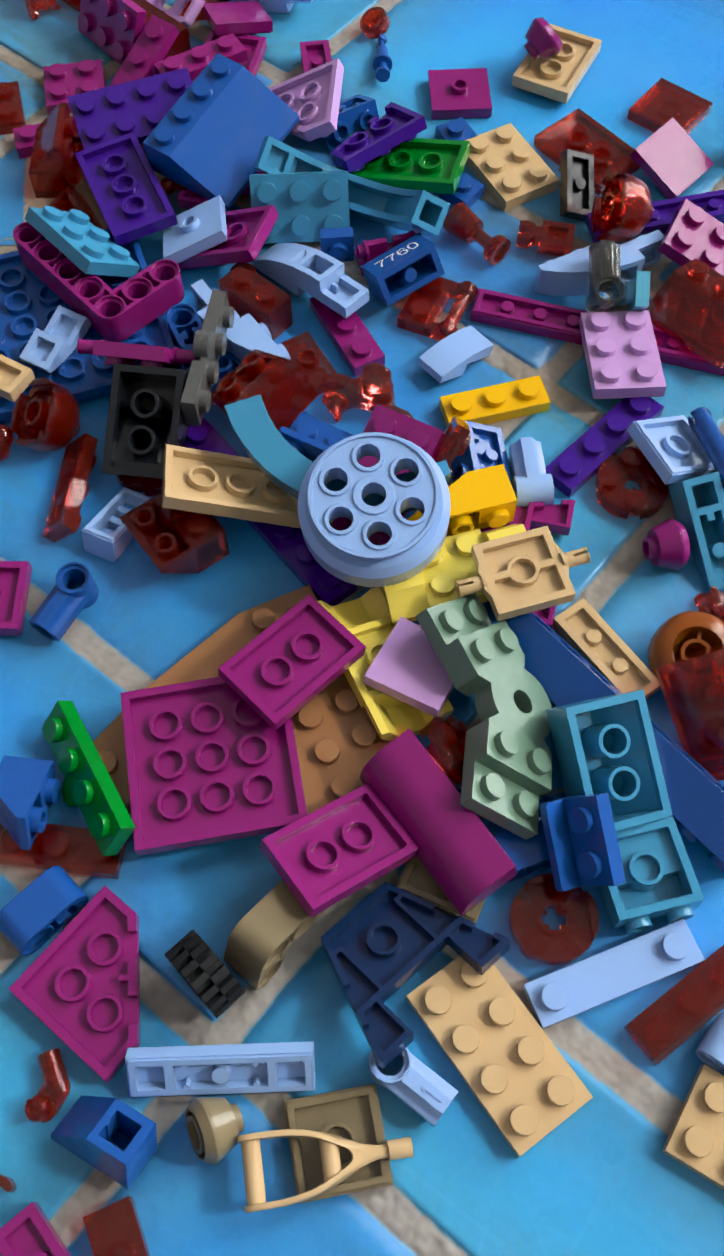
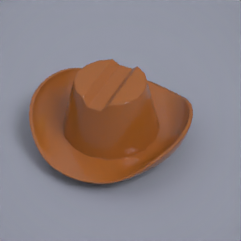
[648,611,724,698]

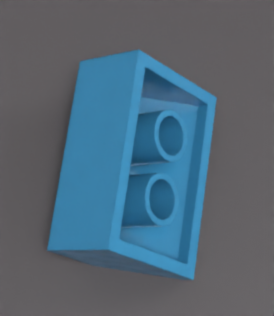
[546,689,673,831]

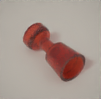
[443,202,511,265]

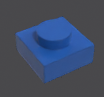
[435,117,477,141]
[440,172,485,212]
[320,227,354,262]

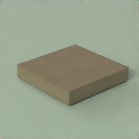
[284,1083,394,1204]

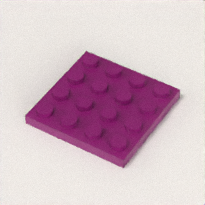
[120,677,307,856]

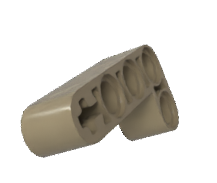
[224,880,328,991]

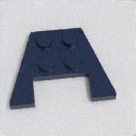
[321,882,510,1069]

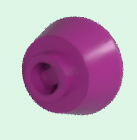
[524,17,562,60]
[642,519,690,570]

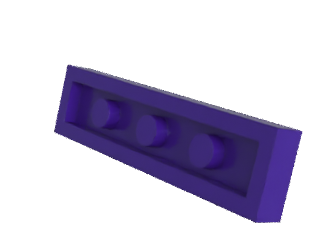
[545,397,664,498]

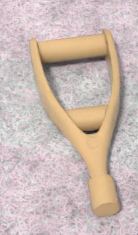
[237,1129,414,1213]

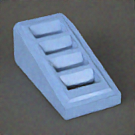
[81,487,155,562]

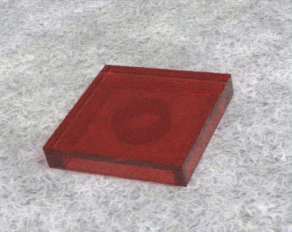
[627,78,713,134]

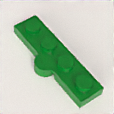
[42,701,136,856]

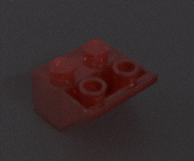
[29,102,83,198]
[211,349,318,430]
[120,492,230,574]

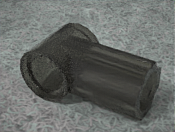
[585,240,625,312]

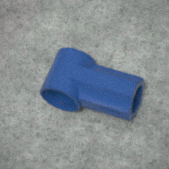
[29,562,99,642]

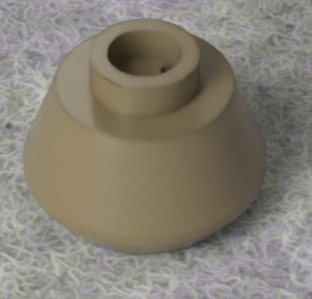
[185,1097,244,1165]

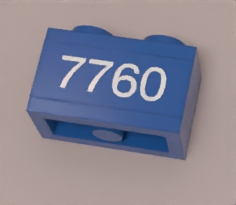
[361,234,445,306]

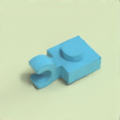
[616,271,651,311]

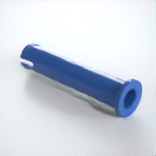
[688,407,724,491]

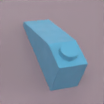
[668,472,724,592]

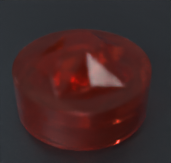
[360,7,390,39]

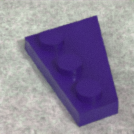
[330,102,427,173]

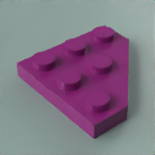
[9,885,141,1083]

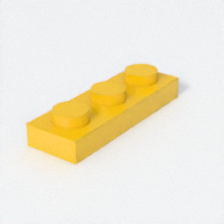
[439,375,551,433]

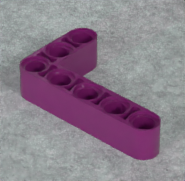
[13,222,185,342]

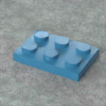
[249,171,350,244]
[25,206,140,277]

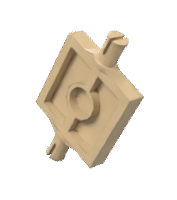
[455,525,590,621]

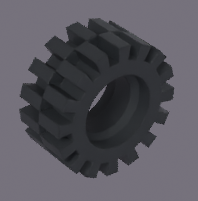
[164,930,245,1018]

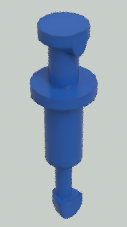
[373,34,392,82]

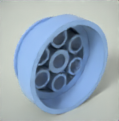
[298,432,451,587]

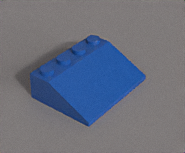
[143,53,300,210]

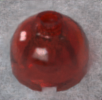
[591,171,654,243]
[11,377,80,453]

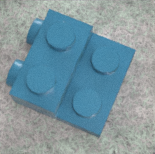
[599,816,705,934]

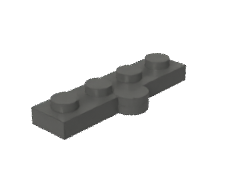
[180,290,234,427]

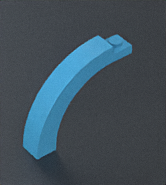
[254,136,450,236]
[224,394,451,514]

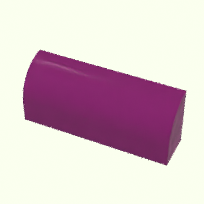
[360,728,517,917]

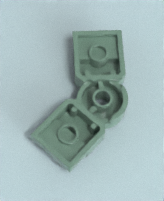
[416,593,552,840]

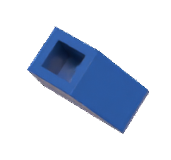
[0,755,61,850]
[51,1095,157,1189]

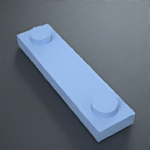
[522,919,705,1029]
[125,1041,316,1097]

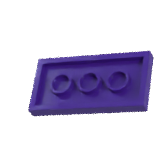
[67,67,192,149]
[74,132,178,246]

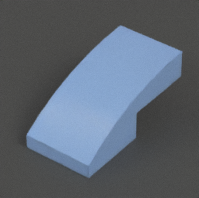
[19,305,92,373]
[417,325,494,383]

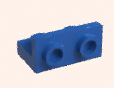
[324,94,379,151]
[278,412,353,462]
[447,420,513,488]
[540,793,626,891]

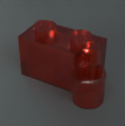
[218,262,293,340]

